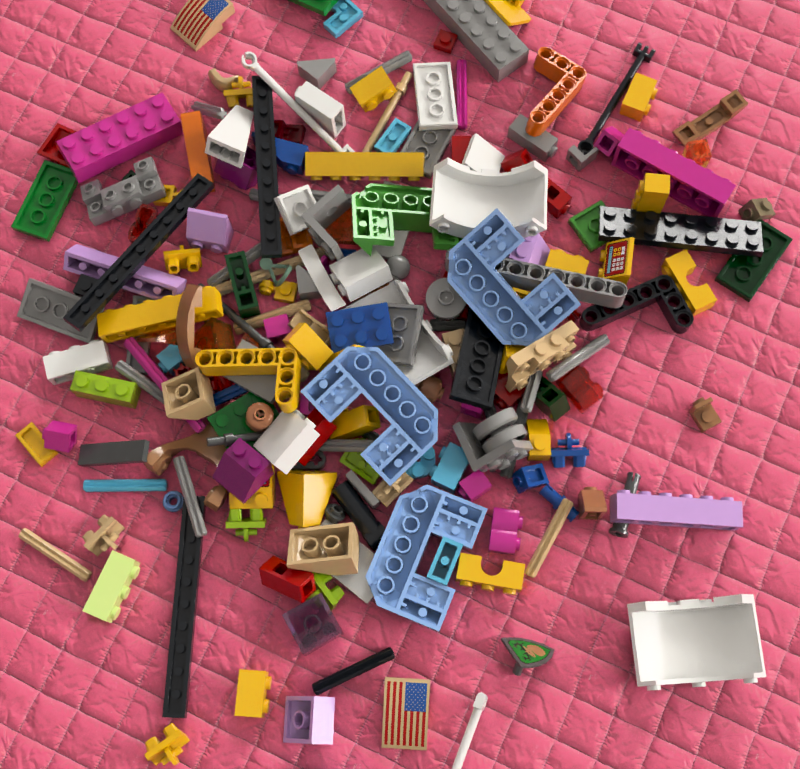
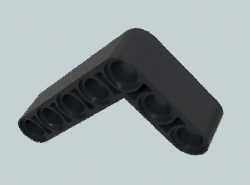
[580,275,694,334]

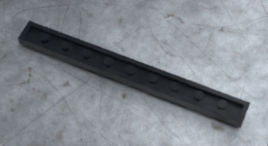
[252,76,282,258]
[63,173,214,332]
[162,496,206,718]

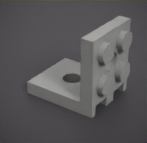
[301,184,351,261]
[452,422,534,472]

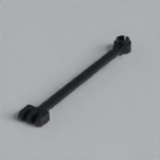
[577,42,656,155]

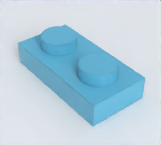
[374,118,412,152]

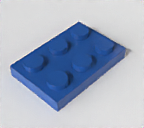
[326,302,394,354]

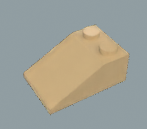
[287,522,360,576]

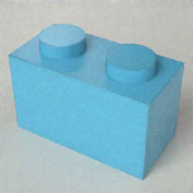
[429,442,469,494]
[426,536,463,586]

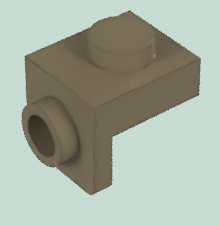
[738,198,776,221]

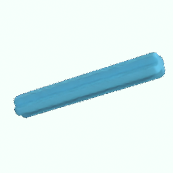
[83,479,168,492]

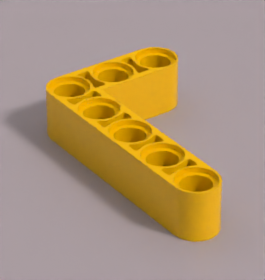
[195,348,302,413]

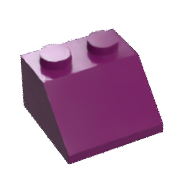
[214,146,257,190]
[212,438,274,504]

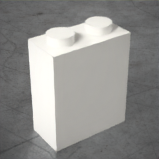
[294,81,346,139]
[329,246,393,302]
[253,409,320,475]

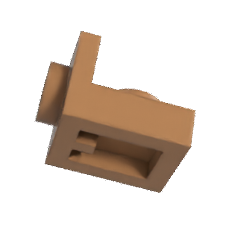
[689,397,722,433]

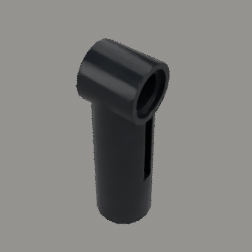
[331,480,385,551]

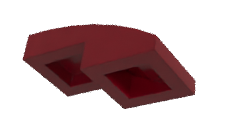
[274,120,306,144]

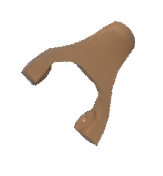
[144,423,229,512]

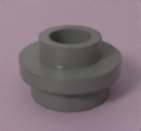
[325,504,346,524]

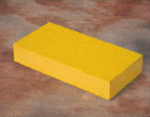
[15,422,59,467]

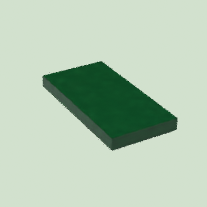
[715,220,793,302]

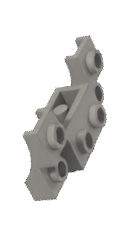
[80,156,167,226]

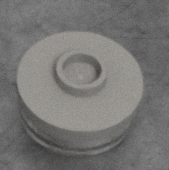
[426,278,467,321]

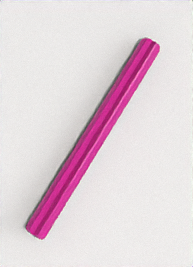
[124,337,206,433]

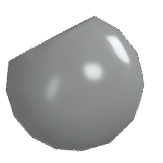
[386,255,410,280]

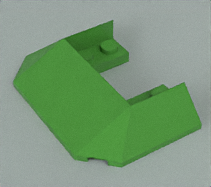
[351,183,463,256]

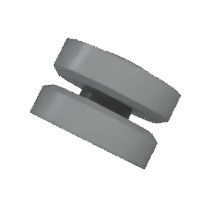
[472,407,528,454]

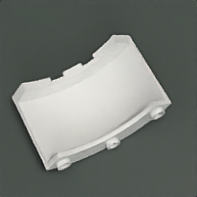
[429,157,548,238]
[340,279,454,385]
[627,594,766,691]

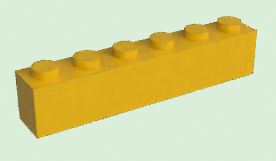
[305,152,425,181]
[97,286,224,343]

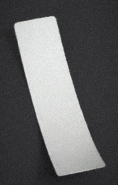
[298,244,346,311]

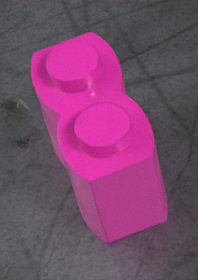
[488,507,523,555]

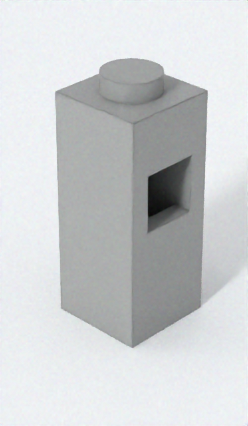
[507,113,558,162]

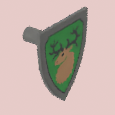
[501,637,555,676]

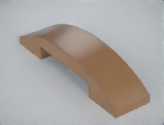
[672,89,748,147]
[176,284,203,369]

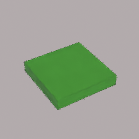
[568,200,608,253]

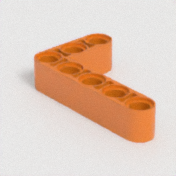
[525,47,587,137]

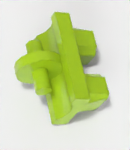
[226,509,267,542]
[305,572,344,612]

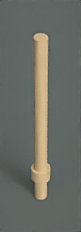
[362,71,413,152]

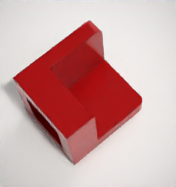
[501,148,533,172]

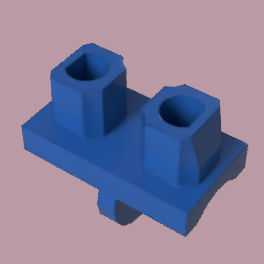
[551,433,589,468]

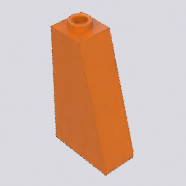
[180,110,216,194]

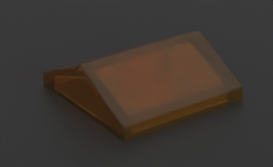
[136,327,178,345]

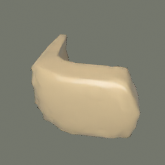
[208,68,239,92]

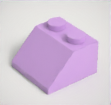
[186,207,234,253]
[506,233,550,278]
[283,696,335,745]

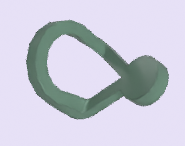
[259,258,292,287]

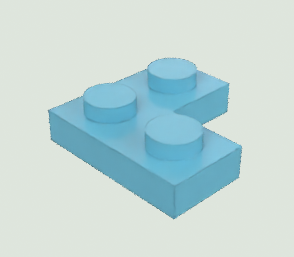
[323,0,363,39]

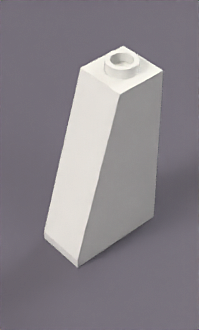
[204,105,254,168]

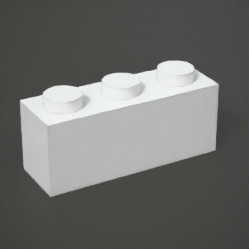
[43,340,113,385]

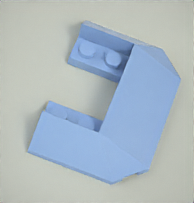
[447,208,581,346]
[300,346,438,486]
[365,484,488,632]

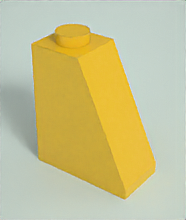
[277,470,337,528]

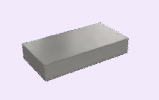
[346,470,380,510]

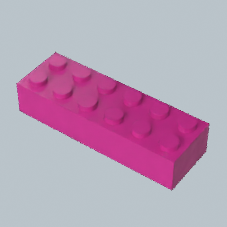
[56,92,183,183]
[611,127,736,217]

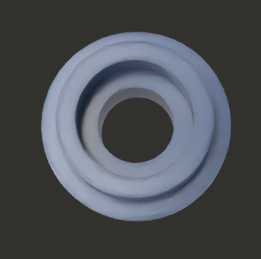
[163,491,184,512]

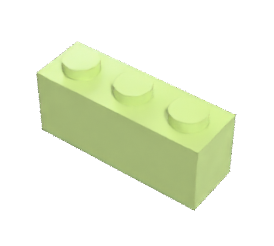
[82,550,140,623]

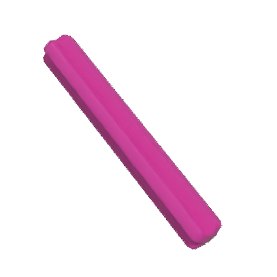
[456,59,467,130]

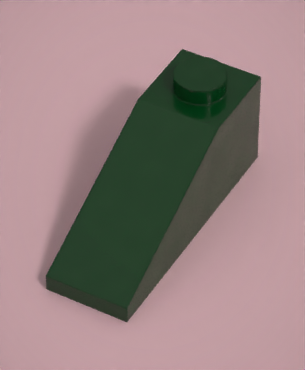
[224,251,260,319]
[525,376,570,422]

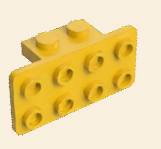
[484,0,531,26]

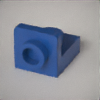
[512,463,549,494]

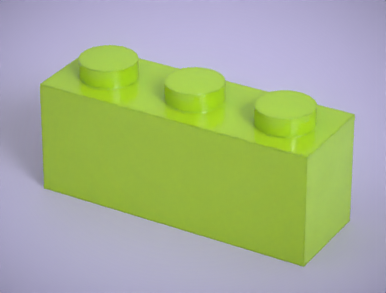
[70,370,141,409]

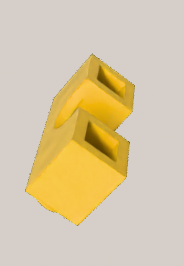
[661,250,717,316]
[456,552,525,595]

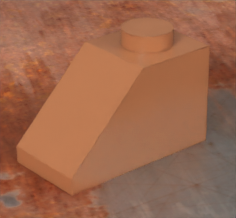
[578,487,607,520]

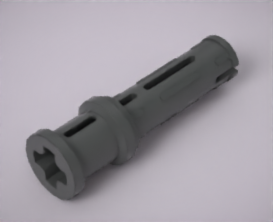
[609,472,641,538]

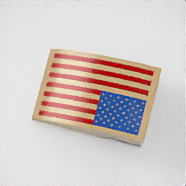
[170,0,235,51]
[381,677,430,751]

